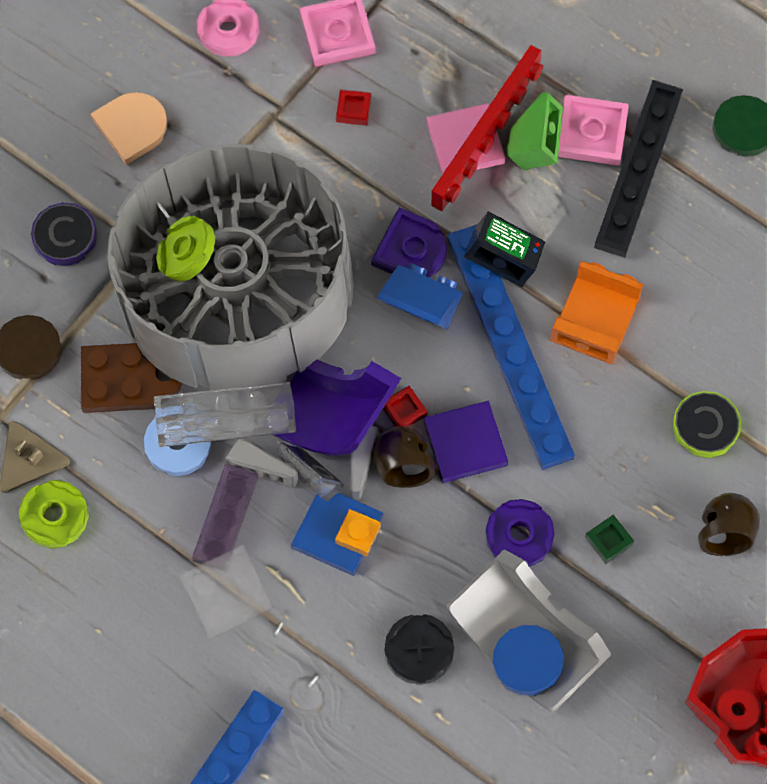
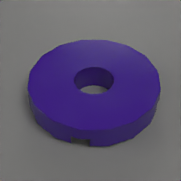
[485,499,555,567]

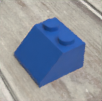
[377,263,463,330]

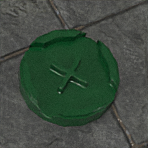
[712,95,767,157]

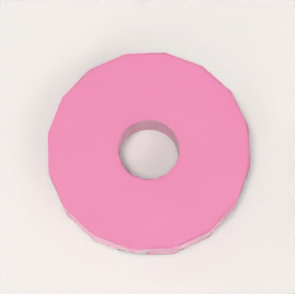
[197,0,260,57]

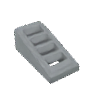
[350,427,378,501]
[225,437,299,488]

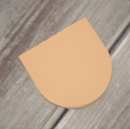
[90,93,167,165]

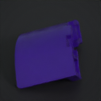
[262,359,402,455]

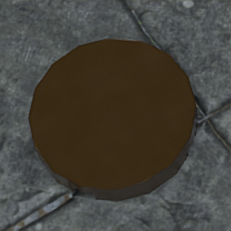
[0,315,61,380]

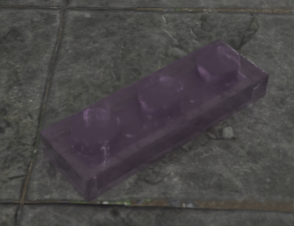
[192,464,258,571]

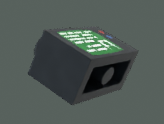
[464,211,545,287]

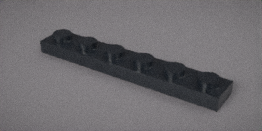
[594,80,683,258]

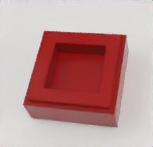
[336,89,372,126]
[383,385,428,427]

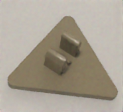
[0,421,70,493]

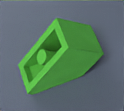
[507,92,563,170]

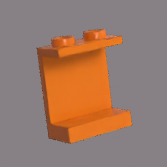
[550,261,644,365]

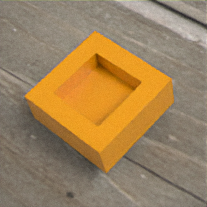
[335,509,381,557]

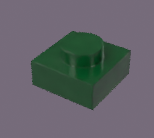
[585,514,634,564]

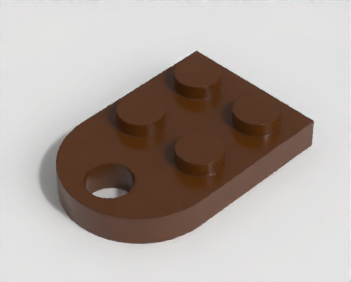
[81,343,182,413]

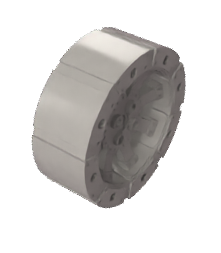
[108,144,354,392]

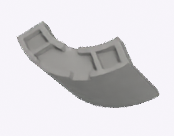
[447,549,612,712]

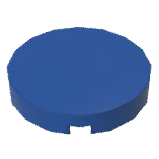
[493,625,564,696]

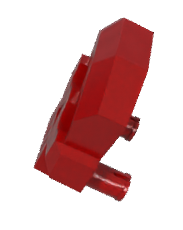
[685,628,767,769]

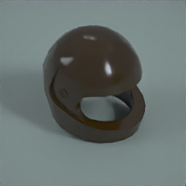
[372,425,435,488]
[698,492,760,556]

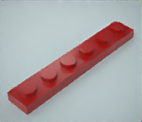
[431,45,543,212]

